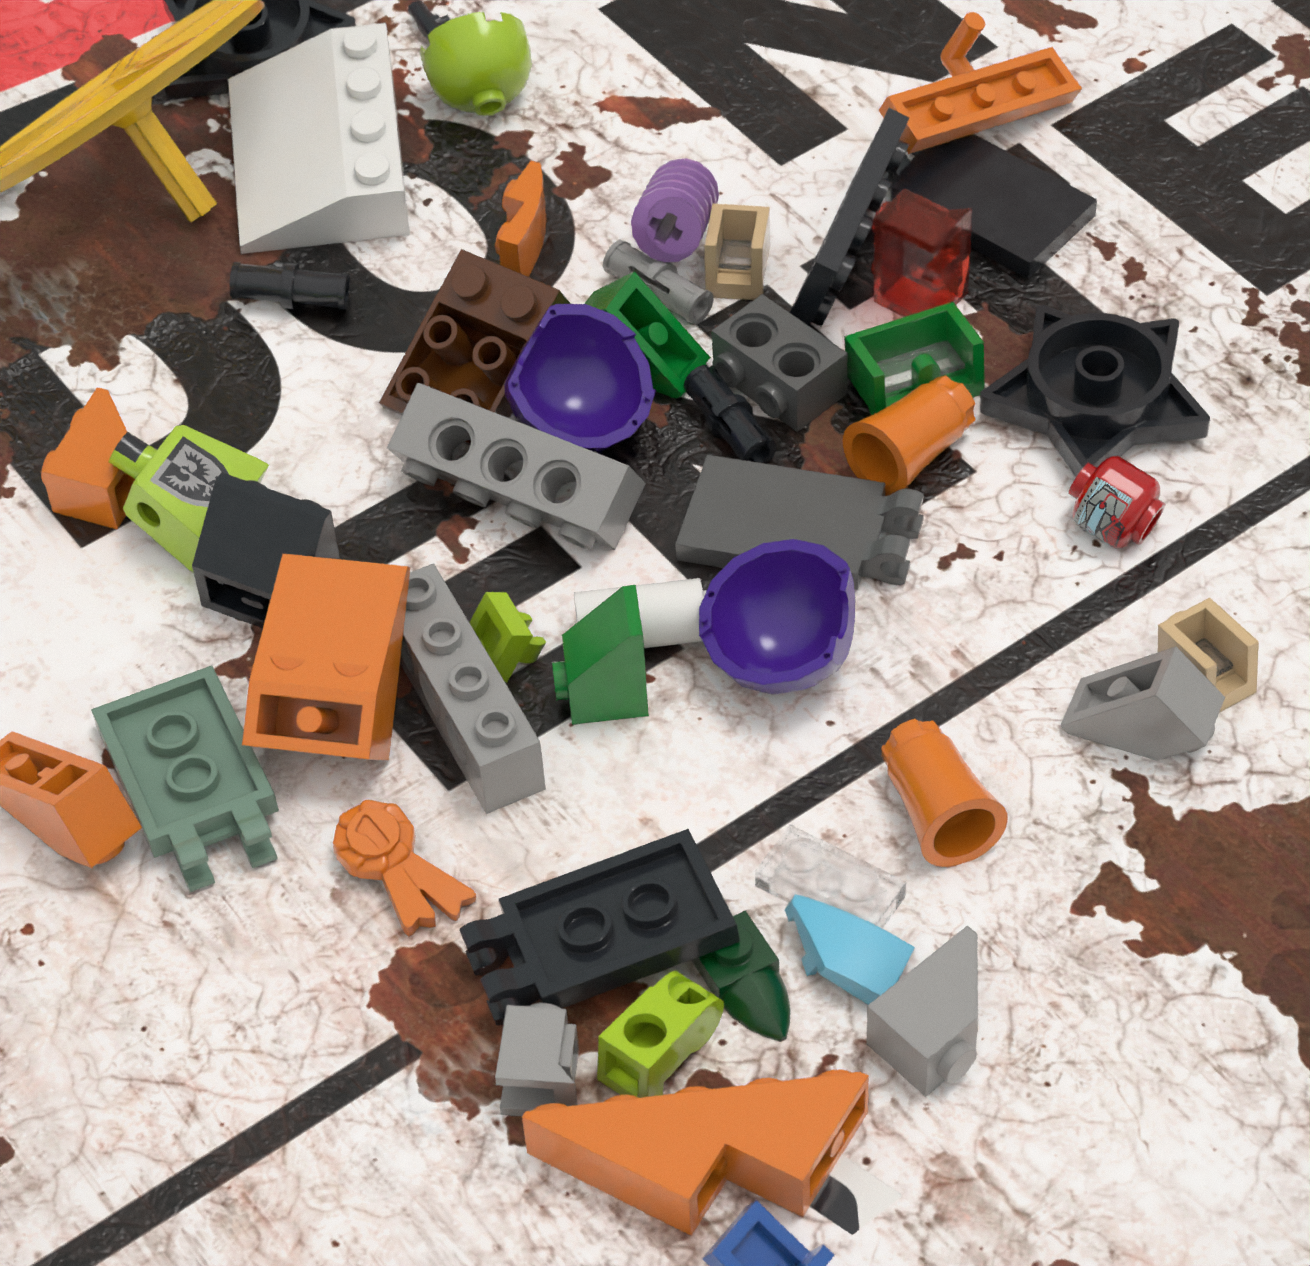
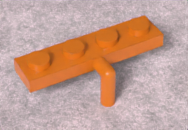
[878,12,1082,154]

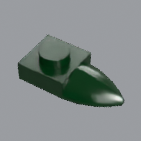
[691,910,790,1042]

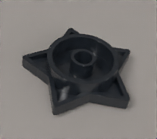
[162,0,356,100]
[979,304,1210,477]

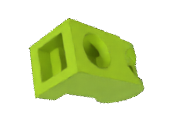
[597,970,724,1098]

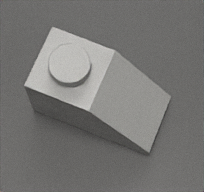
[1060,647,1225,761]
[866,925,978,1097]

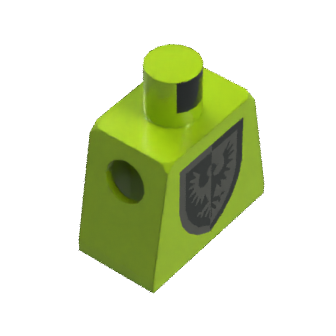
[109,425,269,573]

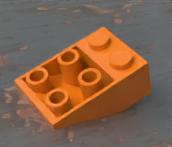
[242,554,411,760]

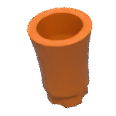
[843,375,976,496]
[881,719,1008,867]

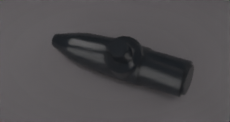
[408,0,450,41]

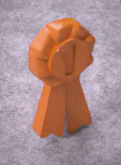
[333,799,476,937]

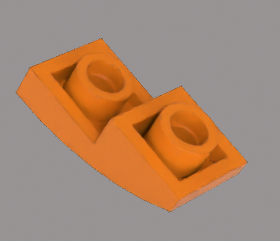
[495,160,546,277]

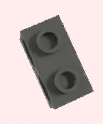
[712,294,848,432]

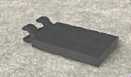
[675,455,924,590]

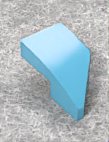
[785,894,915,1005]

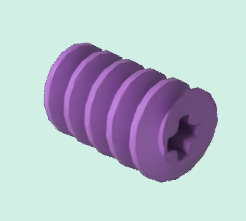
[631,158,719,263]

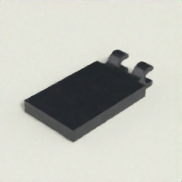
[882,134,1097,279]
[459,829,740,1026]

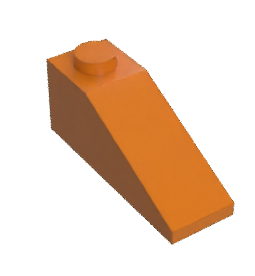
[0,731,142,868]

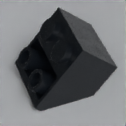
[192,472,340,628]

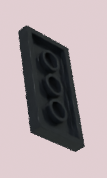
[789,108,909,327]

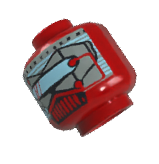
[1068,456,1166,549]

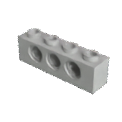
[387,383,646,550]
[400,563,546,814]

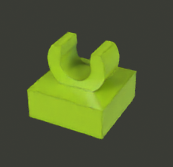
[469,592,546,682]

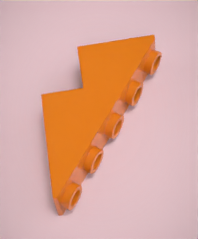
[522,1069,869,1236]

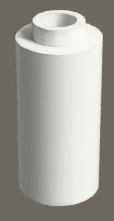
[574,578,707,648]

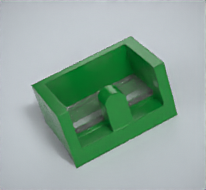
[844,302,985,415]

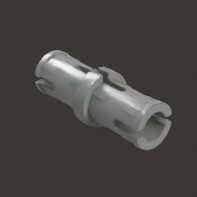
[603,240,714,325]

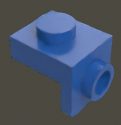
[702,1200,835,1266]

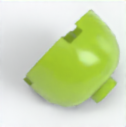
[419,12,532,116]

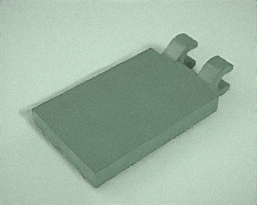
[91,665,279,892]

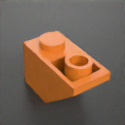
[41,387,135,529]

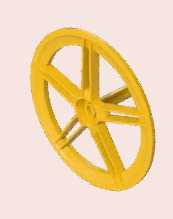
[0,0,265,222]

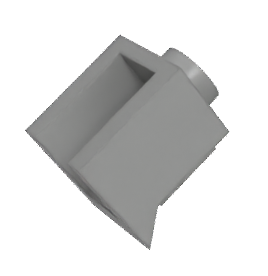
[495,1003,579,1116]

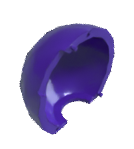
[504,304,656,452]
[699,539,856,695]

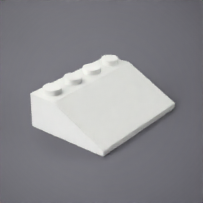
[228,23,410,254]

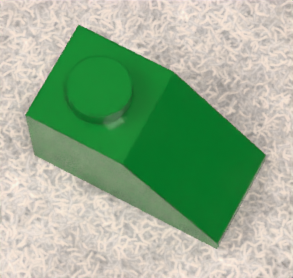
[584,271,711,399]
[552,585,649,725]

